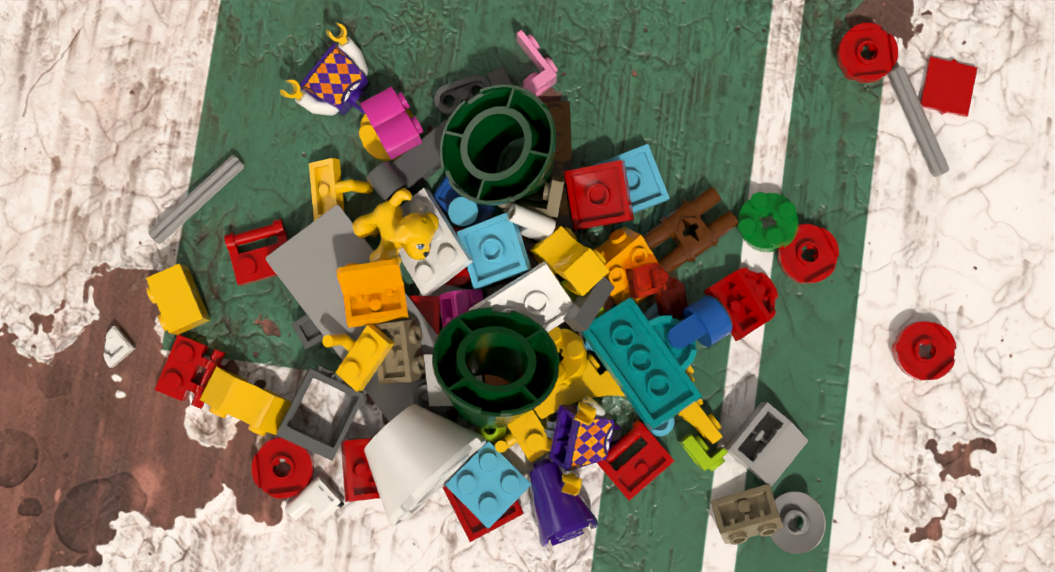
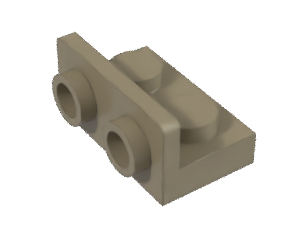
[373,319,425,385]
[711,484,783,545]

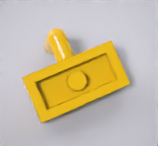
[309,158,373,221]
[322,324,395,392]
[495,410,552,463]

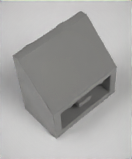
[725,402,808,487]

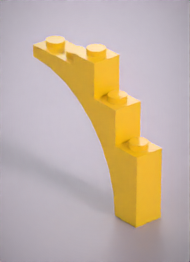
[534,353,723,444]

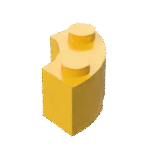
[527,226,610,296]
[200,367,291,436]

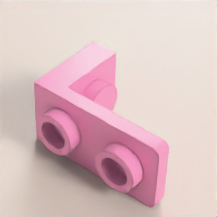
[516,30,558,97]

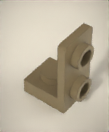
[498,175,565,218]

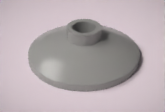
[770,492,826,554]

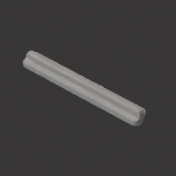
[888,66,950,177]
[148,155,244,244]

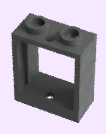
[276,364,365,461]

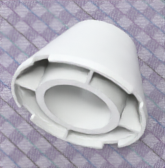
[364,404,486,527]

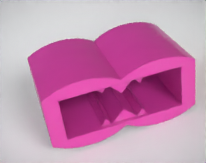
[360,86,424,160]

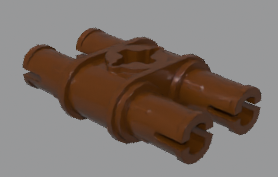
[642,187,739,276]

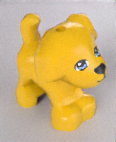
[352,188,439,265]

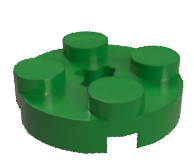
[738,192,799,252]

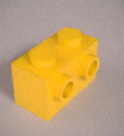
[146,263,211,335]

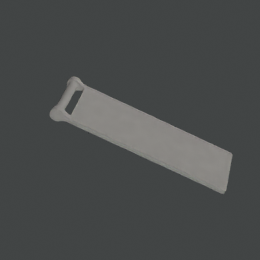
[266,205,450,422]

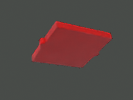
[920,57,978,117]

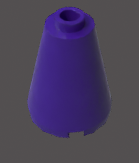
[529,458,599,548]

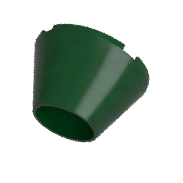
[440,84,556,206]
[432,307,560,429]

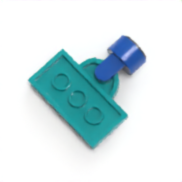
[580,295,733,432]

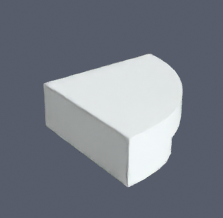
[104,326,136,368]

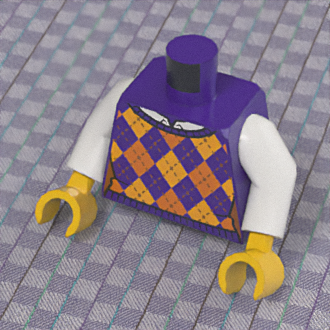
[280,22,370,116]
[549,397,622,496]

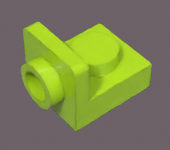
[678,434,728,472]

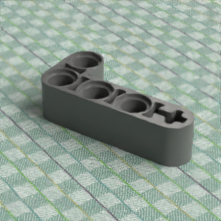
[366,118,449,202]

